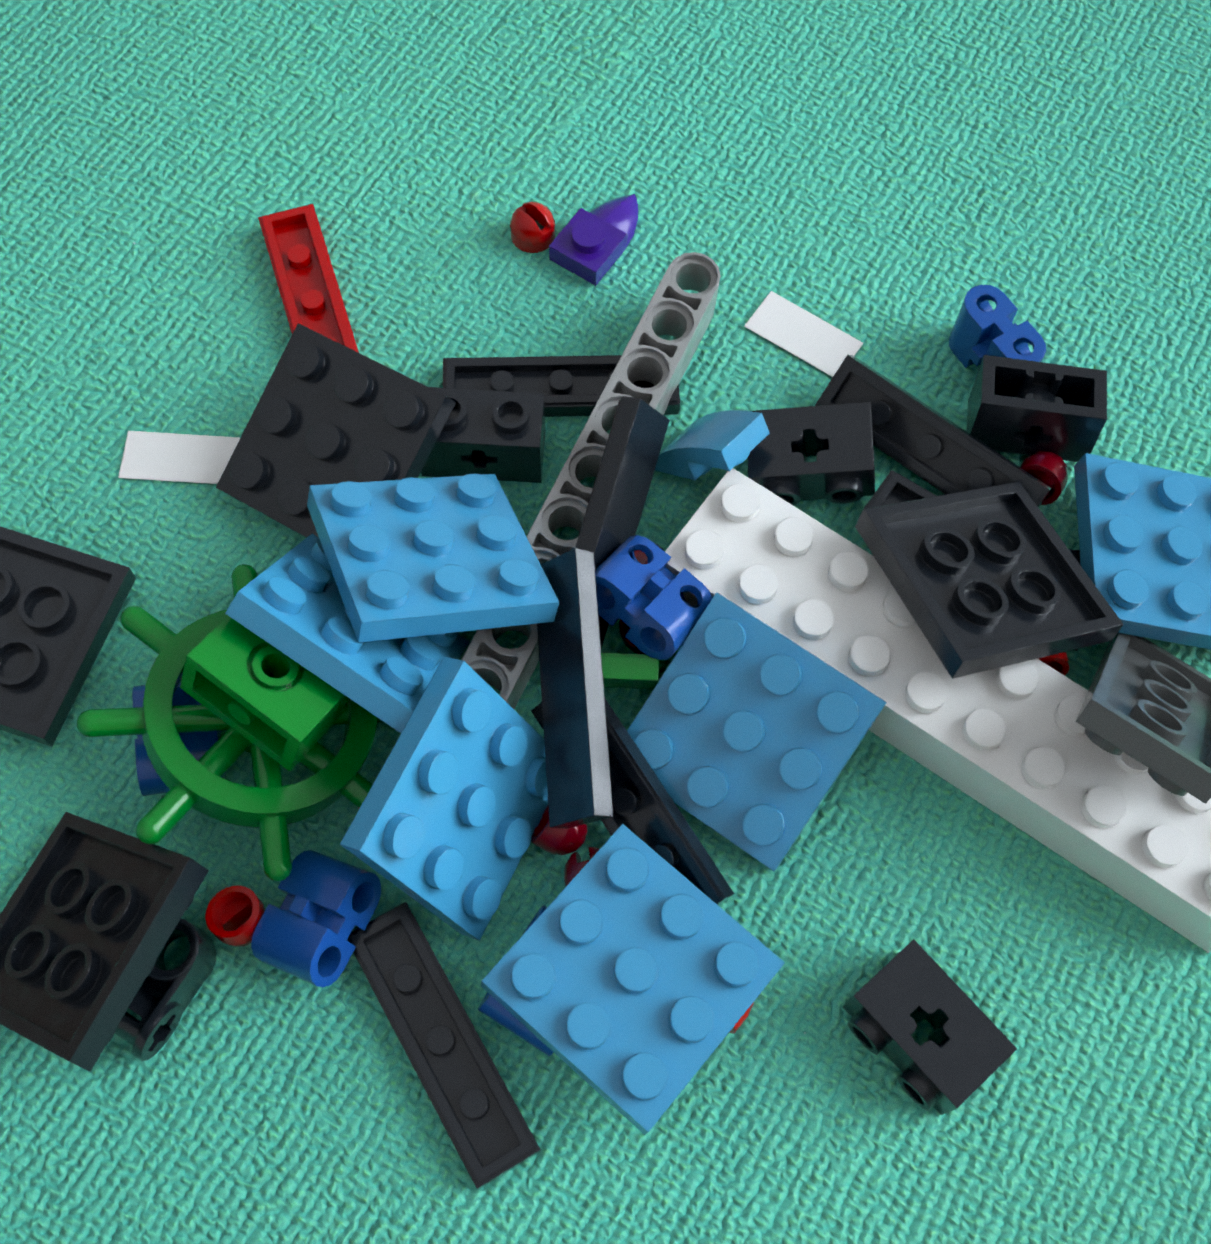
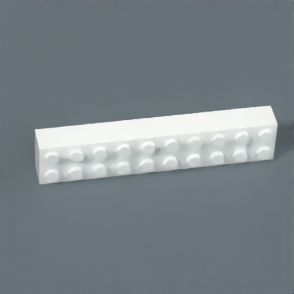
[665,468,1211,953]

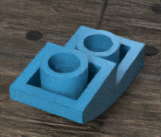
[655,410,770,480]

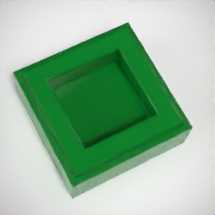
[601,653,659,690]

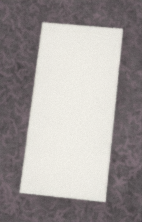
[744,291,863,377]
[118,431,240,484]

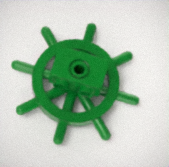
[77,564,383,881]

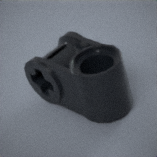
[115,918,216,1061]

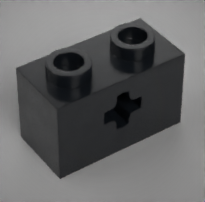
[966,355,1107,462]
[421,387,546,483]
[748,402,875,506]
[843,939,1017,1115]

